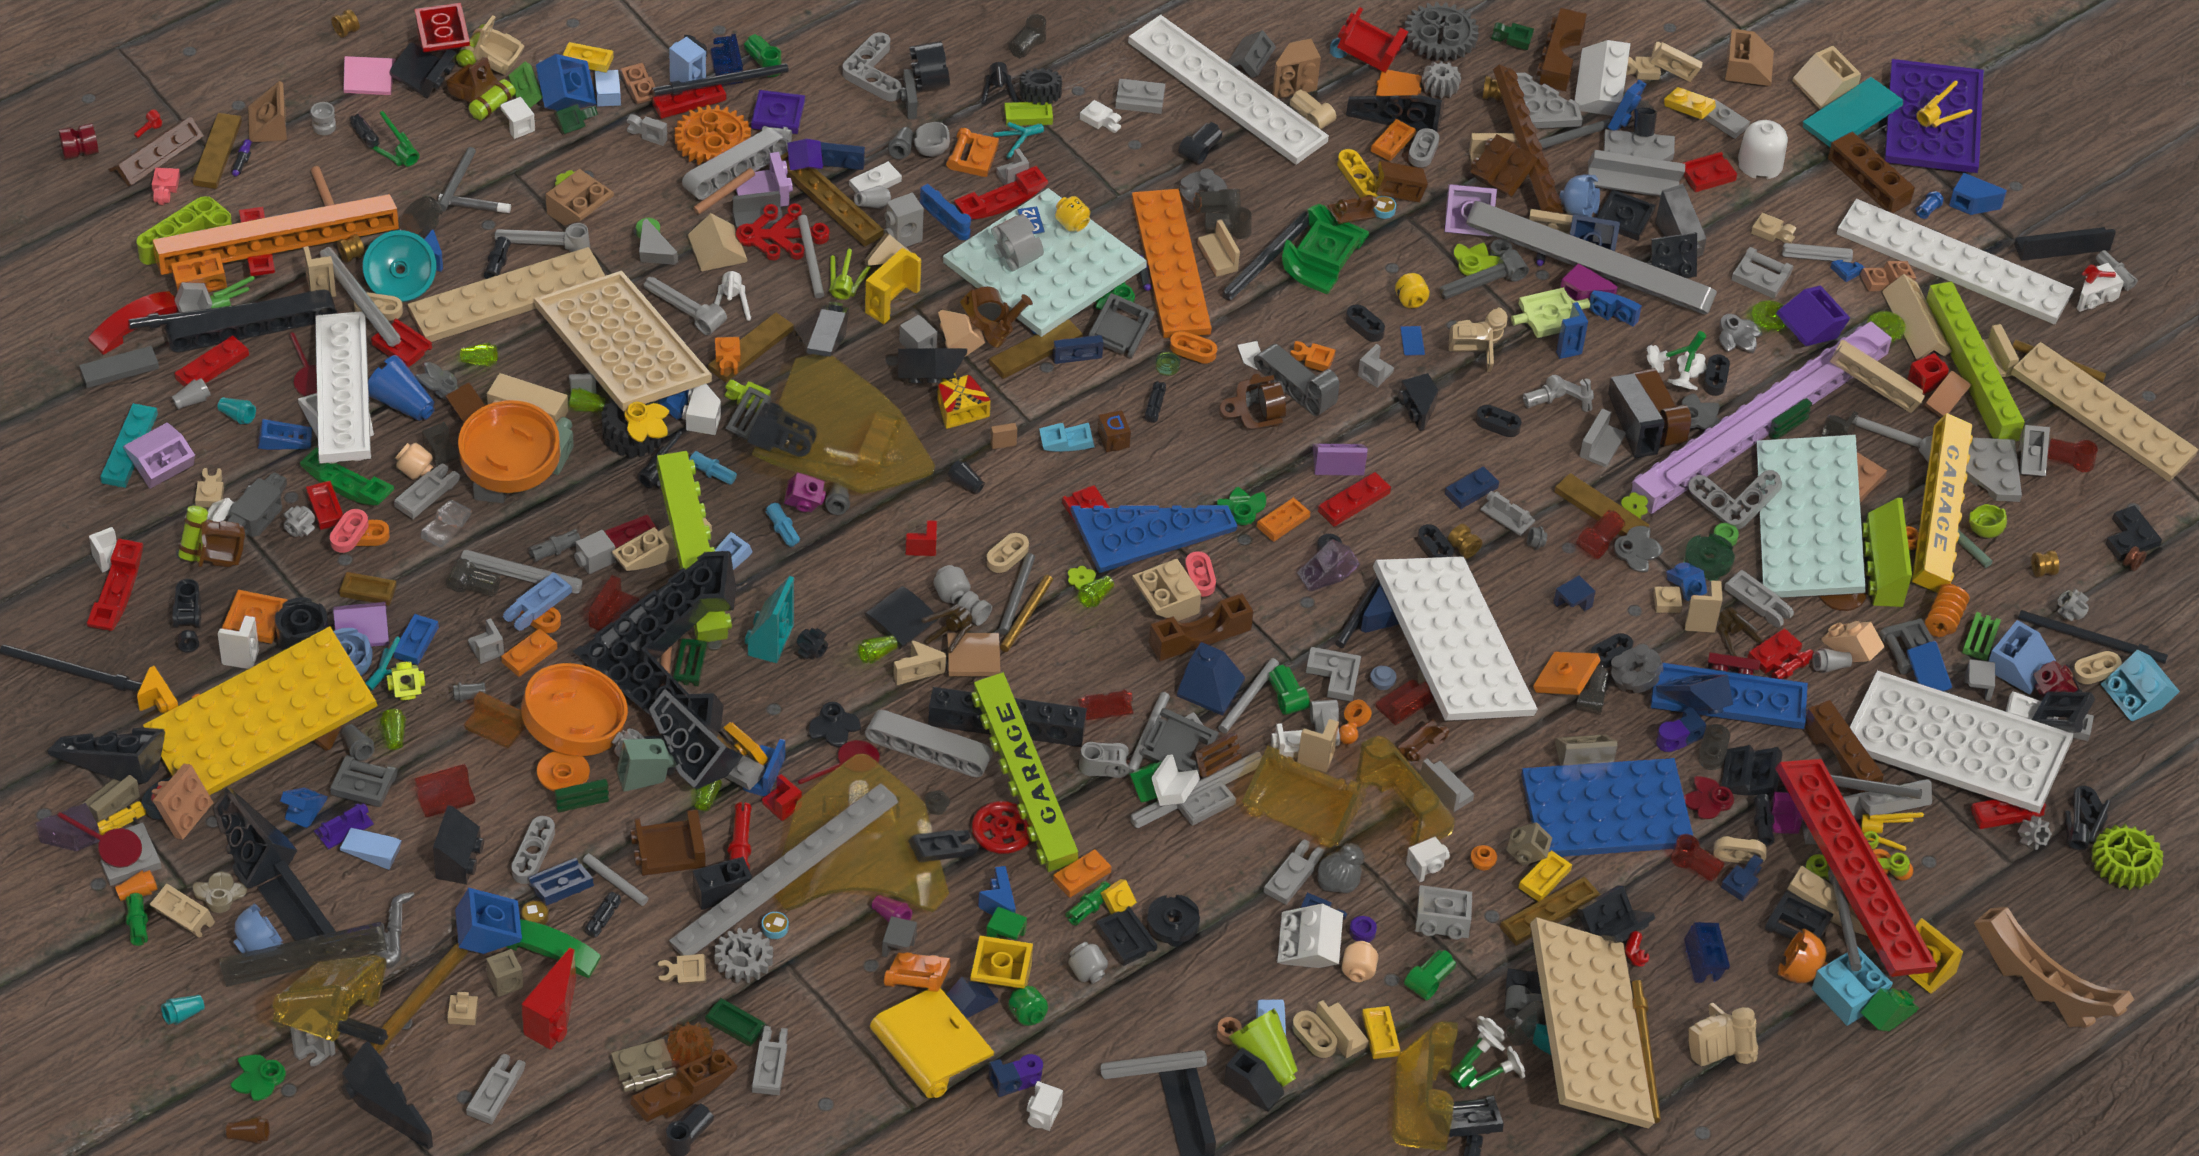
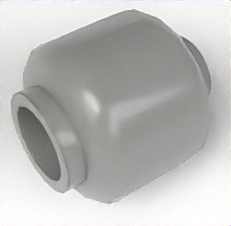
[933,565,971,604]
[1068,942,1108,984]

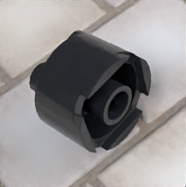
[909,41,950,92]
[275,597,328,651]

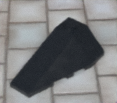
[1346,95,1445,132]
[47,727,165,785]
[341,1041,433,1150]

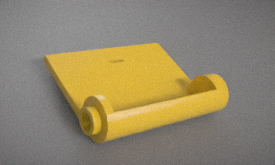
[870,988,994,1098]

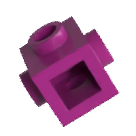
[784,472,826,512]

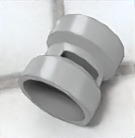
[311,102,336,135]
[958,591,992,626]

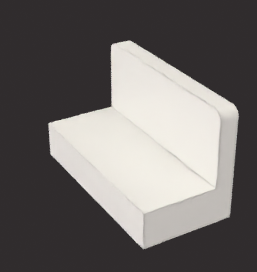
[218,616,259,669]
[1152,755,1200,806]

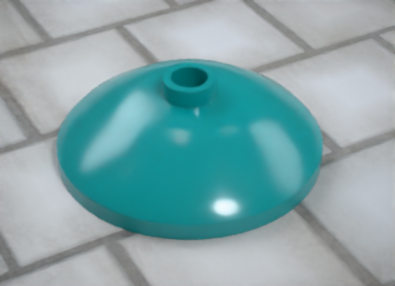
[363,230,437,302]

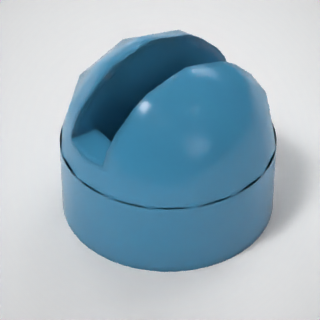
[1330,38,1348,58]

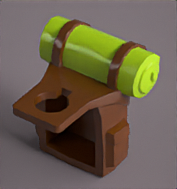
[446,57,516,121]
[178,506,245,567]

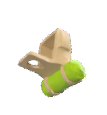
[456,15,524,75]

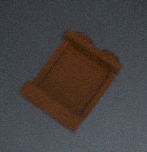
[630,809,706,876]

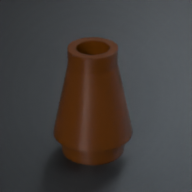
[226,1116,270,1144]

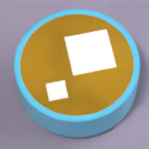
[1373,196,1396,219]
[762,912,789,939]

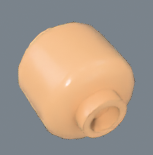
[395,443,433,480]
[1341,941,1378,982]

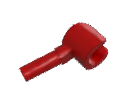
[134,110,162,138]
[2082,265,2116,284]

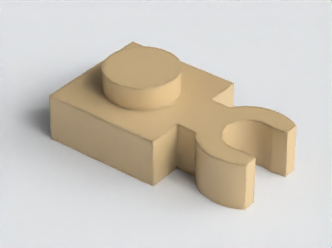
[195,468,224,507]
[658,954,706,985]

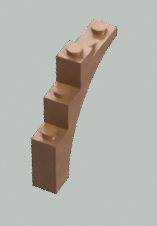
[1974,907,2134,1028]

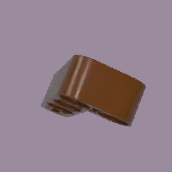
[1630,368,1691,447]

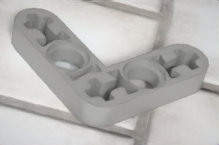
[843,32,901,101]
[1689,470,1782,529]

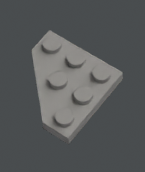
[1516,73,1582,128]
[1604,129,1675,161]
[1966,438,2022,502]

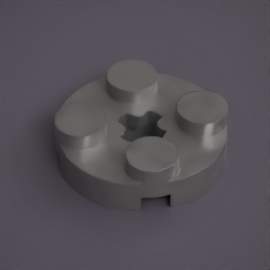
[1180,169,1227,212]
[1611,644,1664,693]

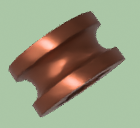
[2123,546,2147,571]

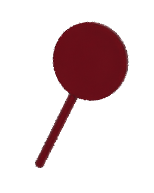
[290,332,317,397]
[798,740,880,784]
[57,812,142,868]

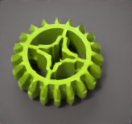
[2092,824,2163,890]

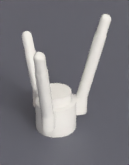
[714,271,751,321]

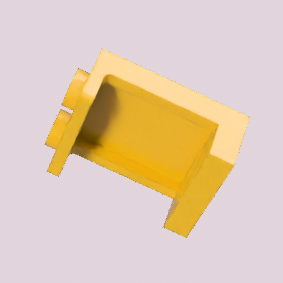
[865,247,921,324]

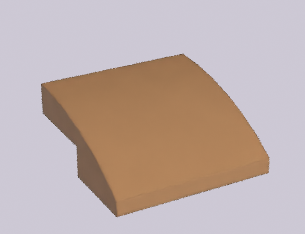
[947,633,1000,676]

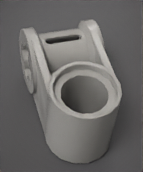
[1078,742,1129,778]

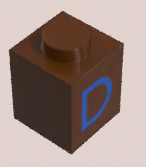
[1097,410,1131,452]

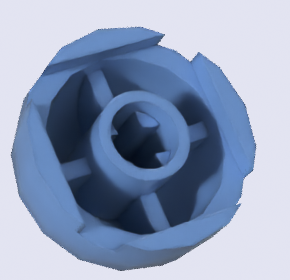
[1560,175,1600,217]
[333,628,373,676]
[234,904,286,959]

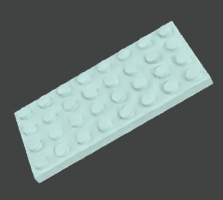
[1757,435,1865,597]

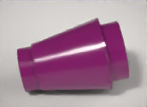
[872,895,912,922]

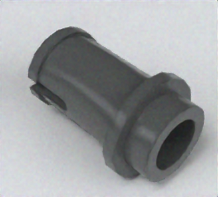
[453,682,486,703]

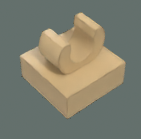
[447,992,478,1025]

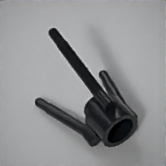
[981,62,1018,104]
[637,431,682,489]
[2065,788,2110,850]

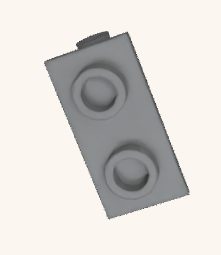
[1481,491,1535,536]

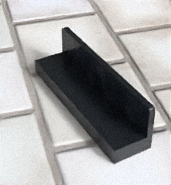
[2014,227,2116,261]
[258,860,339,963]
[1159,1051,1216,1156]

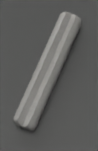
[1782,243,1853,263]

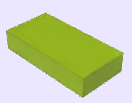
[1004,102,1053,126]

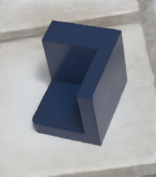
[1554,575,1596,611]

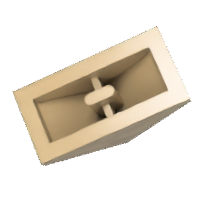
[865,233,912,266]

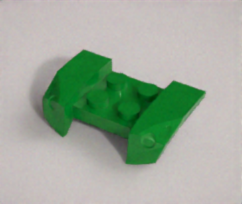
[1282,204,1369,295]

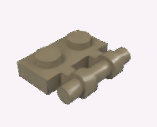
[611,1038,677,1092]

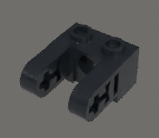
[747,403,817,457]

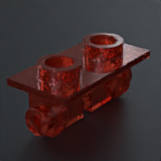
[1078,689,1134,720]

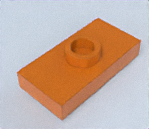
[1371,119,1416,161]
[1257,497,1311,542]

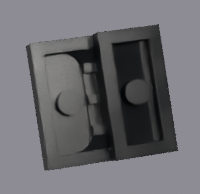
[865,586,939,649]
[1721,745,1783,795]

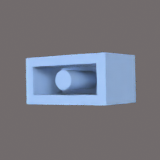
[669,37,706,82]

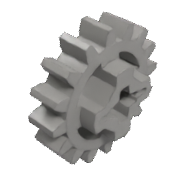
[715,928,773,983]

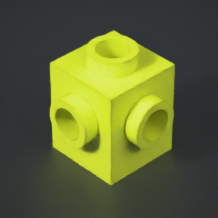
[387,661,425,700]

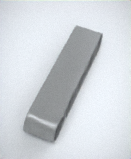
[682,128,790,200]
[865,710,993,777]

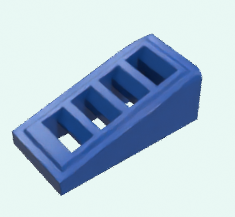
[258,419,312,450]

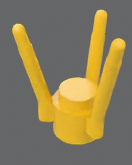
[1916,81,1972,128]
[1861,812,1924,851]

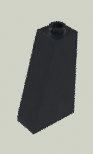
[1608,374,1665,458]

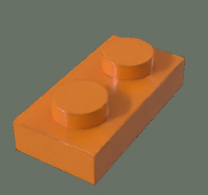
[501,628,557,677]
[1053,849,1111,898]

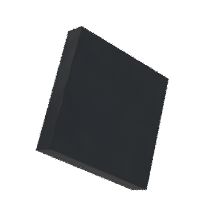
[1597,189,1656,241]

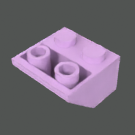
[123,423,195,489]

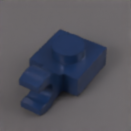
[1721,855,1764,902]

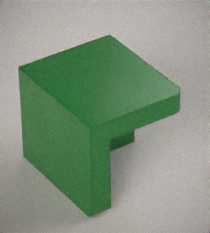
[1130,761,1163,802]
[986,907,1027,940]

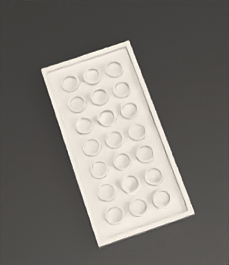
[1373,557,1538,721]
[1850,670,2073,813]

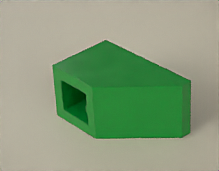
[1860,988,1919,1031]

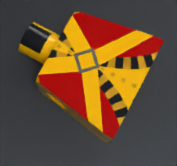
[937,373,991,429]

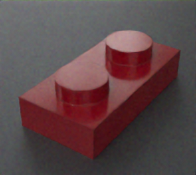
[604,514,658,549]
[1708,652,1760,675]

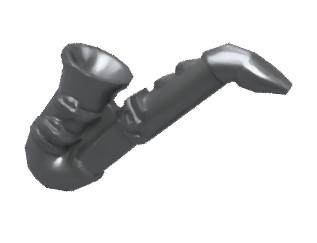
[362,892,415,968]

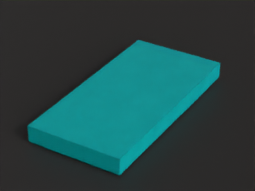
[1803,77,1903,147]

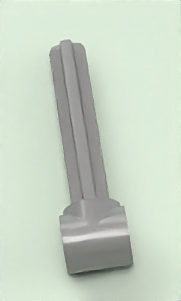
[495,223,590,252]
[644,277,727,336]

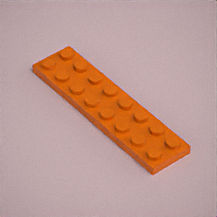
[1131,189,1212,339]

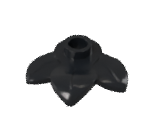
[809,702,861,747]

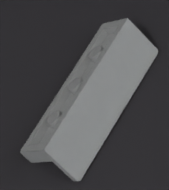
[1588,150,1685,197]

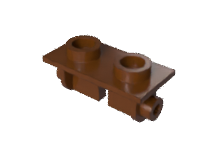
[1327,195,1378,224]
[1397,719,1449,769]

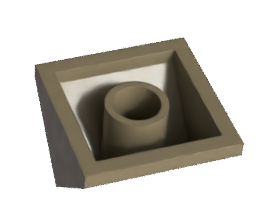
[1555,734,1617,766]

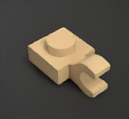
[1626,57,1661,80]
[1751,213,1796,243]

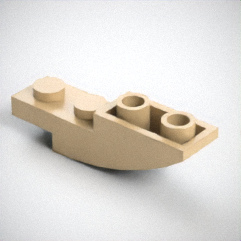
[612,518,712,571]
[1787,866,1868,936]

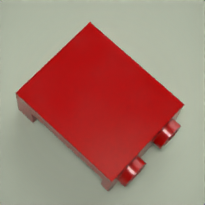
[1337,7,1408,73]

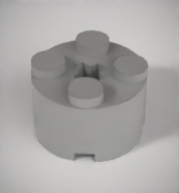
[991,214,1044,271]

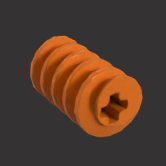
[1925,584,1970,637]

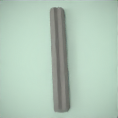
[1101,1050,1207,1079]

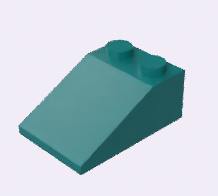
[745,576,794,663]

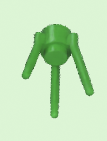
[210,276,255,308]

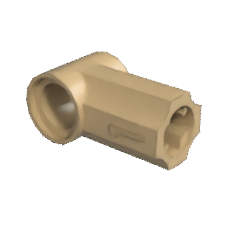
[1290,89,1336,129]

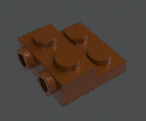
[1470,134,1538,198]

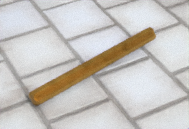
[370,943,468,1054]

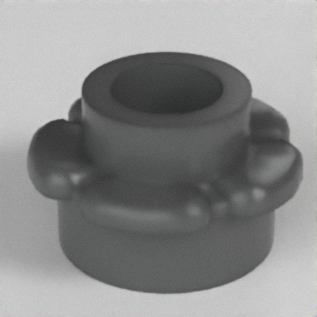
[1527,526,1547,550]

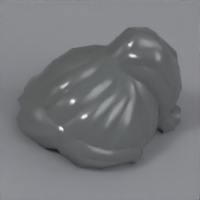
[1318,843,1365,894]

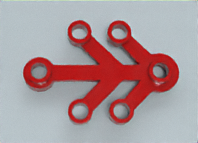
[736,203,829,260]

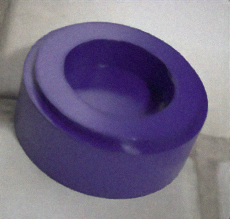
[1349,916,1377,942]

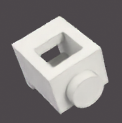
[1406,836,1450,882]
[1027,1081,1063,1131]

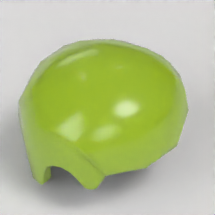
[1969,504,2007,538]

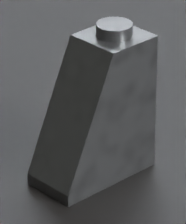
[1655,184,1707,257]

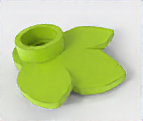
[1454,243,1500,276]

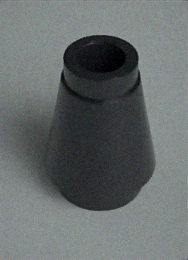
[947,460,985,494]

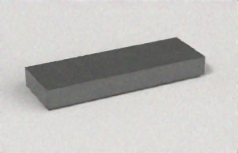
[79,346,159,388]

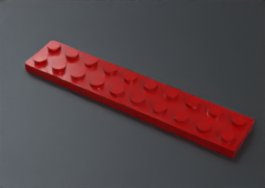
[1775,759,1937,977]

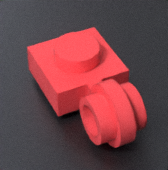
[152,167,180,205]

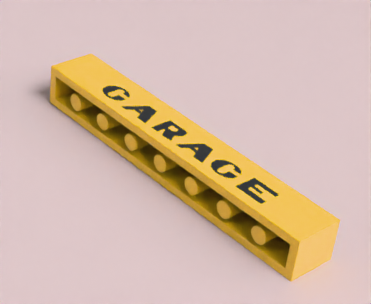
[1912,413,1973,593]

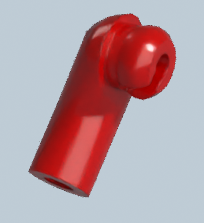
[1624,931,1650,967]

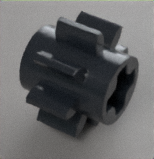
[796,627,828,660]

